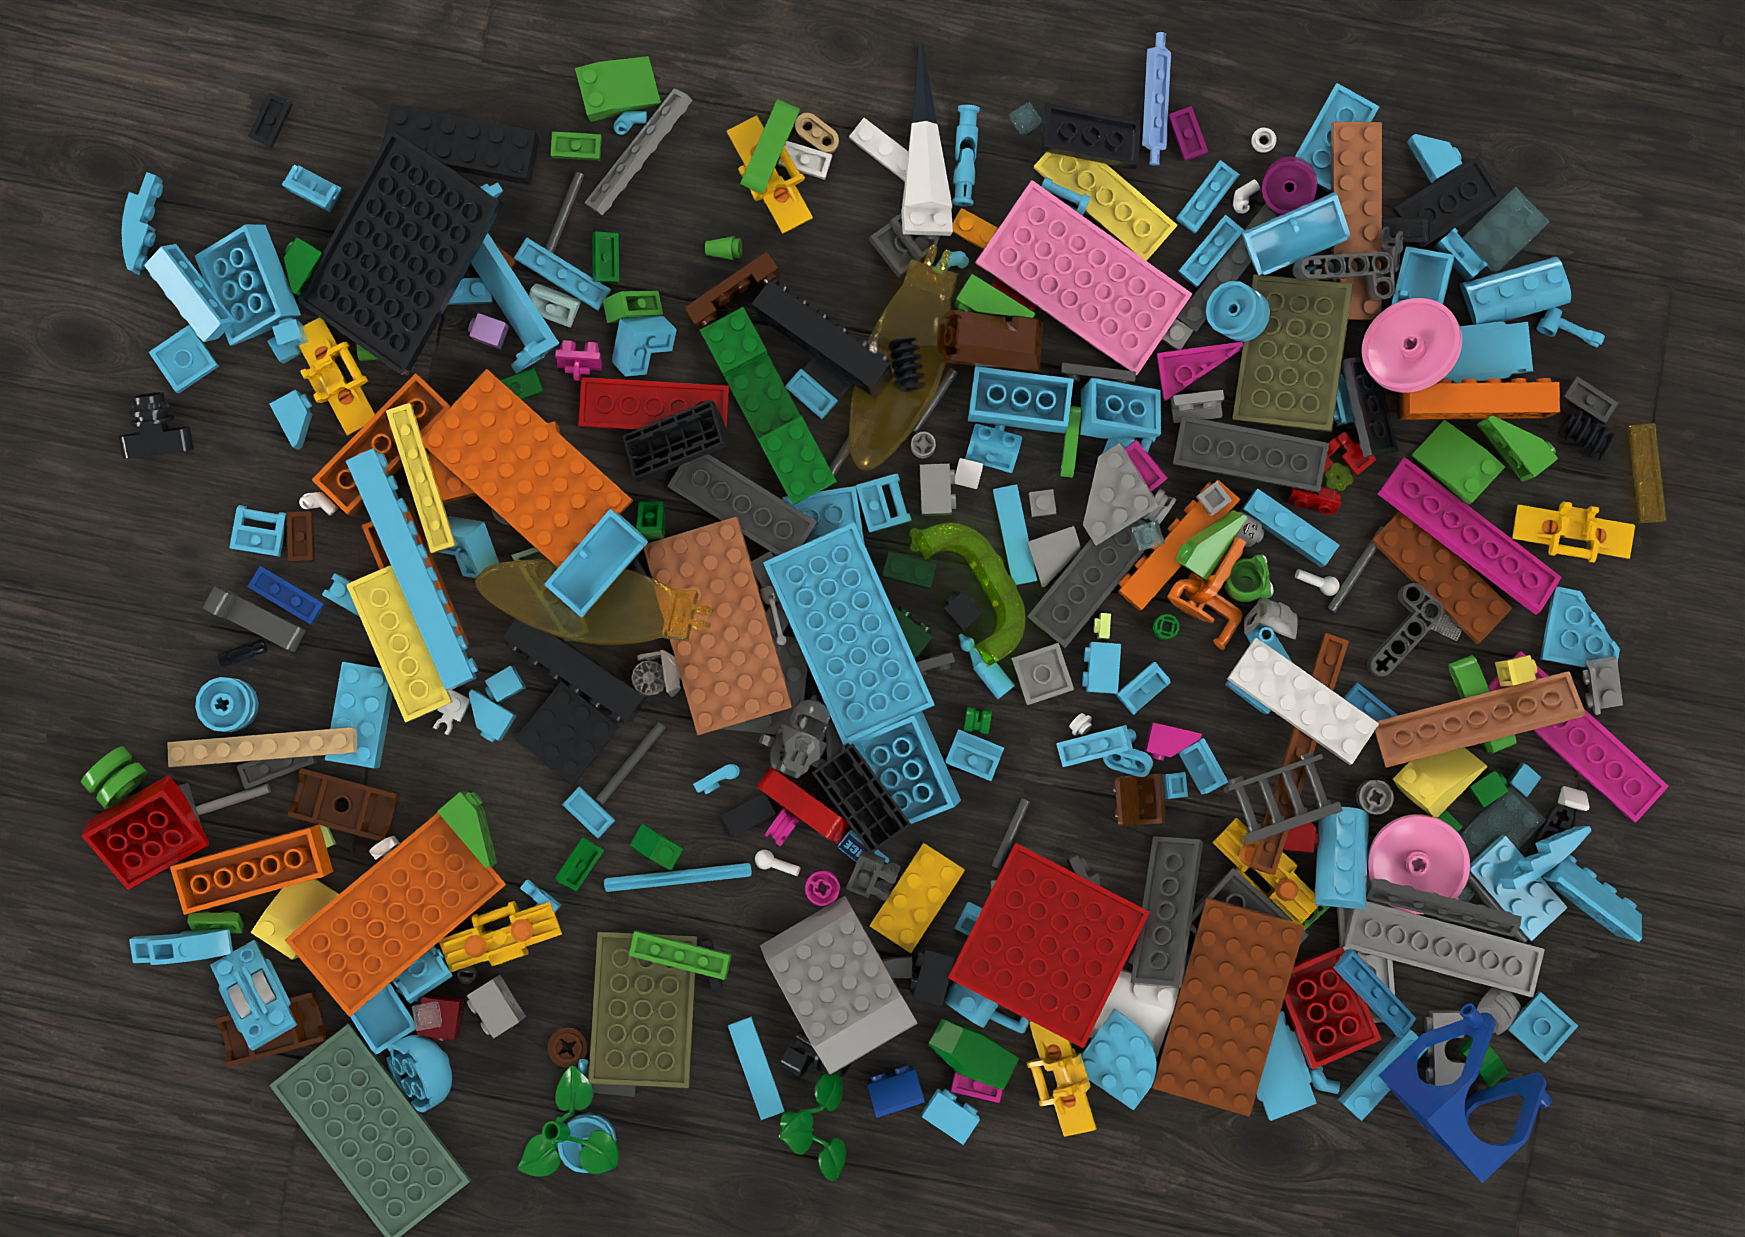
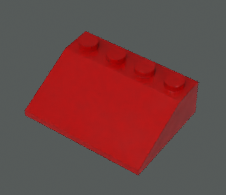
[81,775,209,890]
[1282,946,1382,1069]

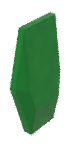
[928,1019,1019,1090]

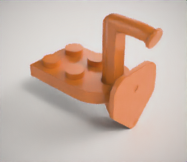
[1167,537,1247,650]

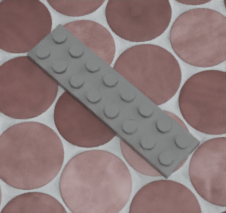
[1342,901,1545,997]

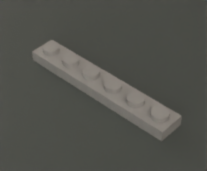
[584,88,692,215]

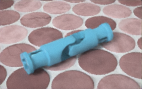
[952,105,980,207]

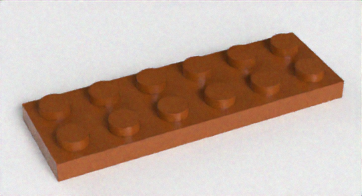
[1371,511,1512,644]

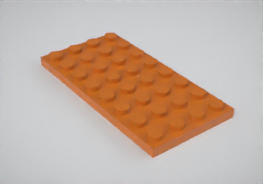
[422,369,633,568]
[285,813,506,1017]

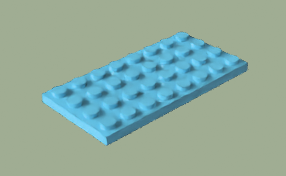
[763,522,935,745]

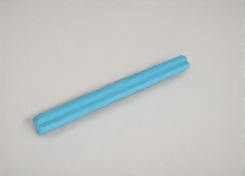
[604,863,752,892]

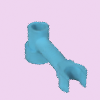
[1536,307,1605,348]

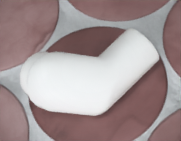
[1233,179,1260,214]
[299,492,338,516]

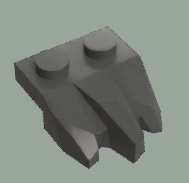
[869,213,939,278]

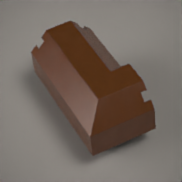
[937,310,1043,374]

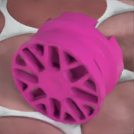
[765,807,800,847]
[805,870,840,906]

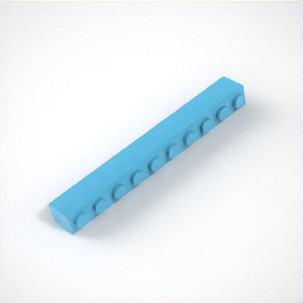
[346,448,478,690]

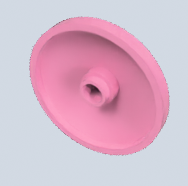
[1362,298,1462,392]
[1367,814,1470,914]

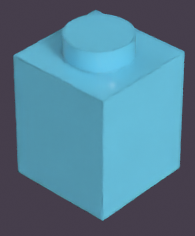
[485,666,526,702]

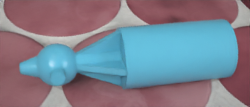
[959,634,1015,699]

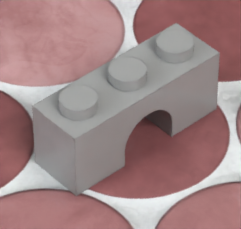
[1424,1010,1465,1086]

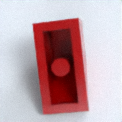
[1283,822,1319,853]

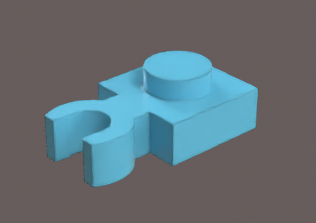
[520,880,561,913]

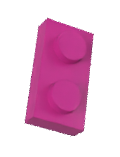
[951,1072,1003,1103]

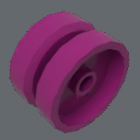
[1262,156,1318,214]

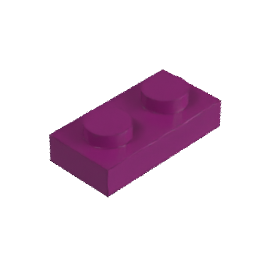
[1168,106,1208,162]

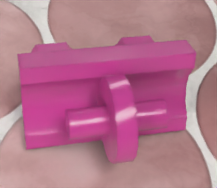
[555,340,602,381]

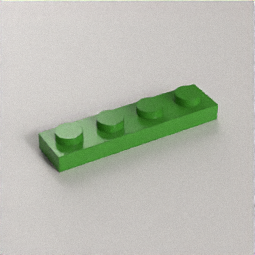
[629,930,732,980]

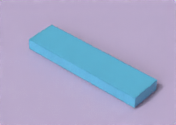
[514,237,611,311]
[993,484,1037,586]
[728,1016,785,1120]

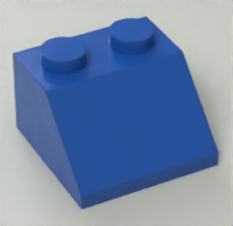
[867,1065,925,1118]

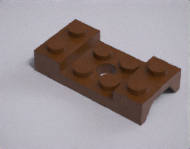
[685,252,780,332]
[287,768,400,842]
[215,990,328,1068]

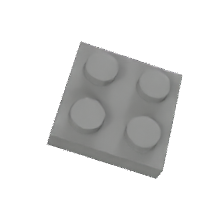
[1011,643,1074,705]

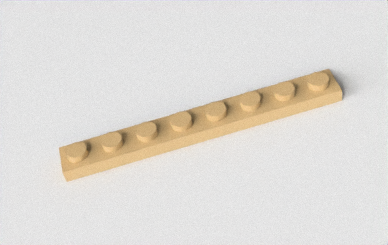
[167,727,358,767]

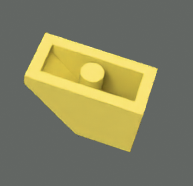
[1495,655,1537,687]

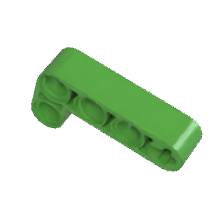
[740,99,800,194]
[1448,655,1516,754]

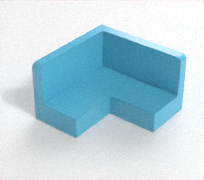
[612,315,677,376]
[439,516,499,579]

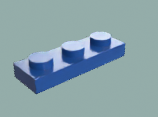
[247,566,325,625]

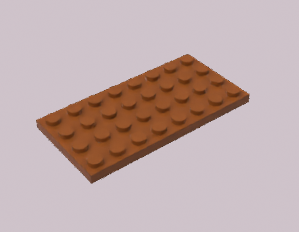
[1152,897,1305,1117]

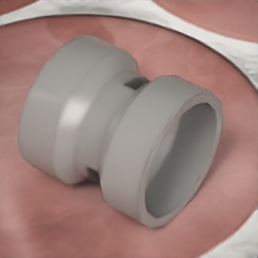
[911,432,936,459]

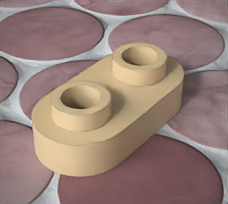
[795,113,839,154]

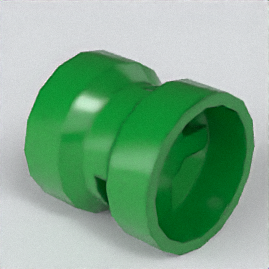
[1152,614,1180,640]
[963,707,992,735]

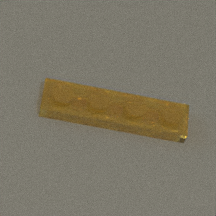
[1628,423,1666,524]

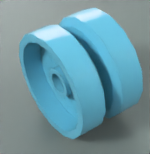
[1206,281,1270,342]
[195,677,259,732]
[558,1112,617,1173]

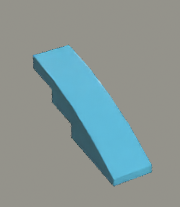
[1500,826,1591,889]

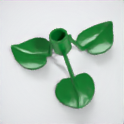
[517,1065,619,1177]
[778,1073,846,1181]

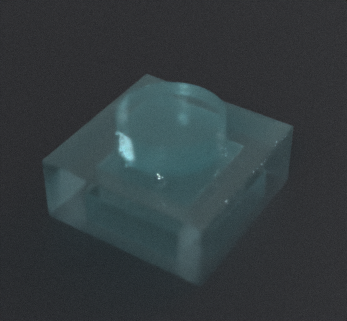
[1009,101,1043,136]
[1132,520,1165,552]

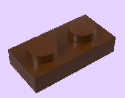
[286,511,315,562]

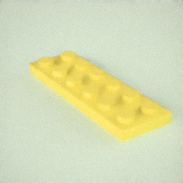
[1034,152,1177,261]
[346,565,453,722]

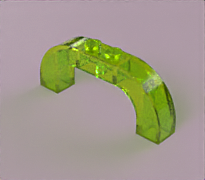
[914,523,1026,667]

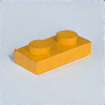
[952,208,998,250]

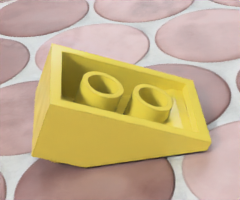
[1393,747,1487,818]
[251,879,339,960]

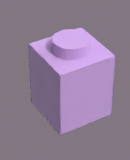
[468,313,509,350]

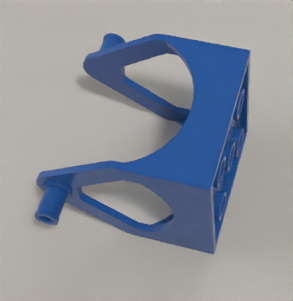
[1378,1004,1552,1183]

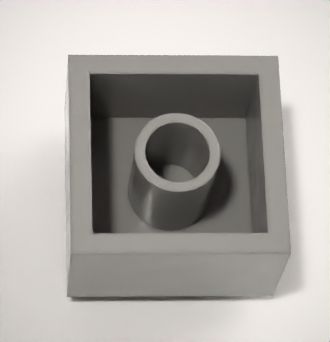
[467,975,526,1038]

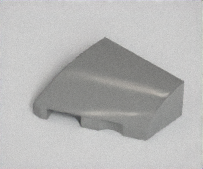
[1027,526,1081,588]

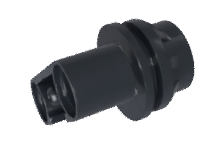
[118,392,194,459]
[780,1030,854,1078]

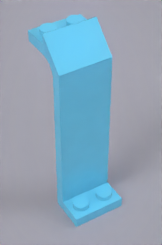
[471,183,559,374]

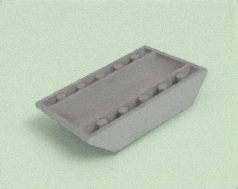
[760,896,918,1075]

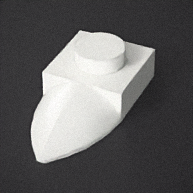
[369,836,400,860]

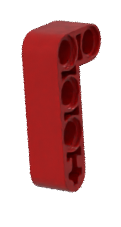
[756,767,851,844]

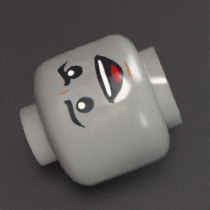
[1235,511,1264,547]

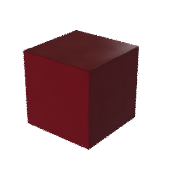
[417,994,465,1041]

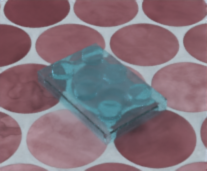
[1462,187,1550,274]

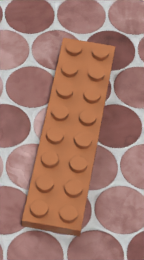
[1331,122,1382,320]
[1374,671,1585,768]

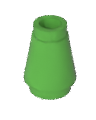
[705,236,742,260]

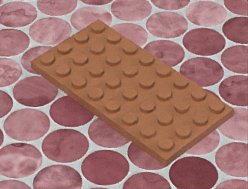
[644,516,793,735]

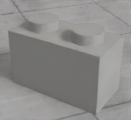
[920,463,956,516]

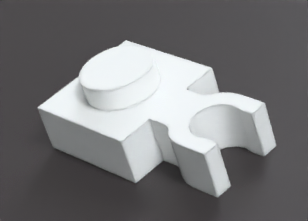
[433,690,471,735]

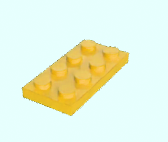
[869,842,965,953]

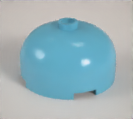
[386,1035,452,1112]

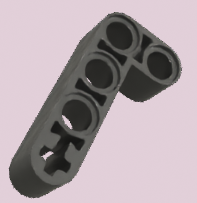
[1292,252,1395,301]
[1366,583,1443,677]
[202,586,306,652]

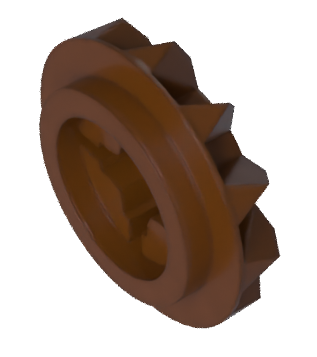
[548,1027,588,1068]

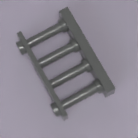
[1223,752,1343,845]

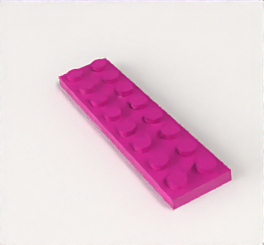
[1378,457,1562,615]
[1488,651,1669,823]

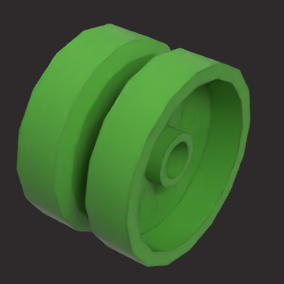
[81,746,147,809]

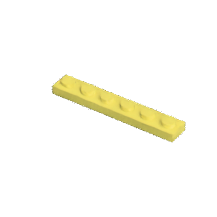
[386,403,456,553]

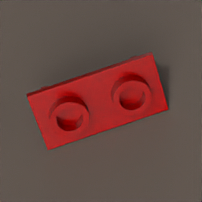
[1287,487,1341,515]

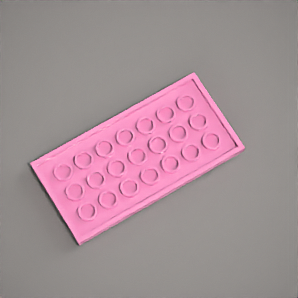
[975,180,1192,375]

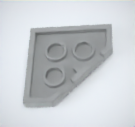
[1083,443,1160,545]

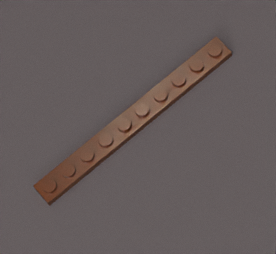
[1249,633,1349,876]

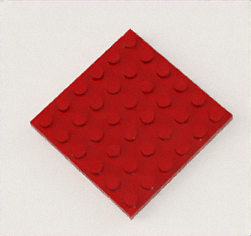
[948,843,1150,1048]

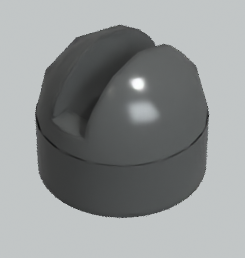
[457,965,478,984]

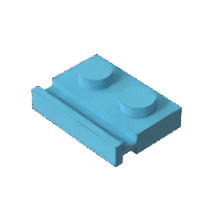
[945,729,1004,781]

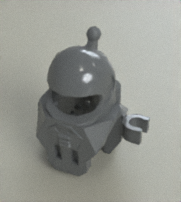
[758,695,830,778]

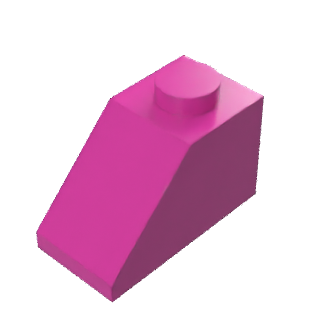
[1144,723,1202,761]

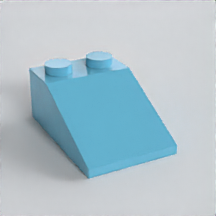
[1080,378,1161,439]

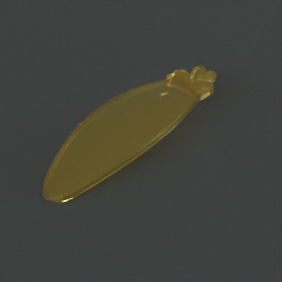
[849,245,959,470]
[475,559,714,645]

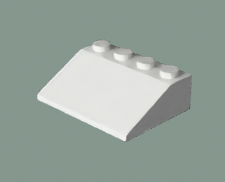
[1089,969,1179,1057]

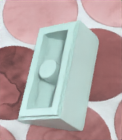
[529,284,581,328]

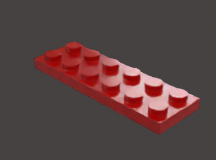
[578,377,729,431]

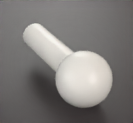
[1295,569,1340,596]
[755,850,800,876]

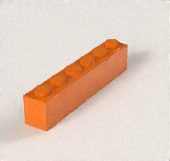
[1117,480,1240,611]

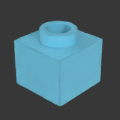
[272,318,308,350]

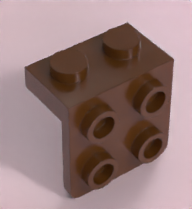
[1113,773,1166,827]

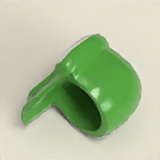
[1223,554,1274,602]

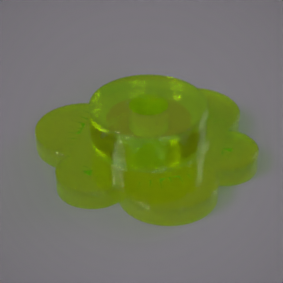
[1325,463,1353,491]

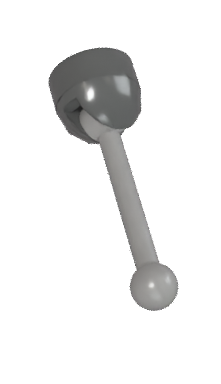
[759,585,787,645]

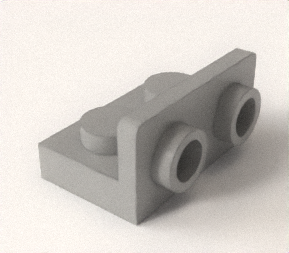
[1170,390,1224,423]
[1582,656,1623,715]

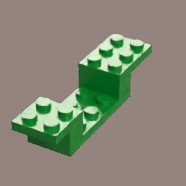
[700,307,837,505]

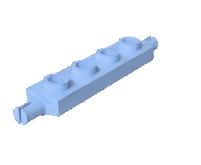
[1142,32,1171,165]

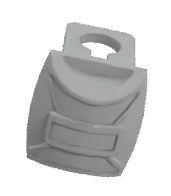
[1244,598,1297,639]
[637,650,681,697]
[1477,987,1521,1035]

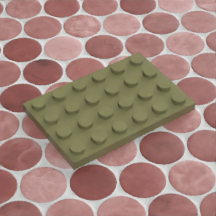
[1232,275,1353,432]
[588,932,698,1088]

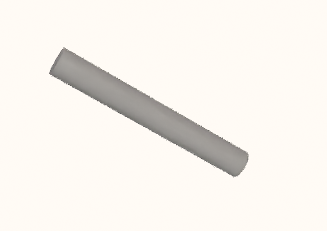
[196,783,271,815]

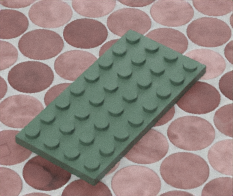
[269,1023,471,1237]

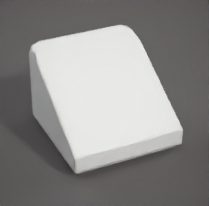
[955,458,983,489]
[1558,786,1589,811]

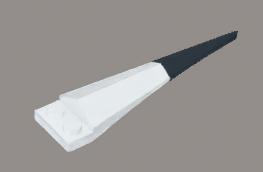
[901,43,953,236]

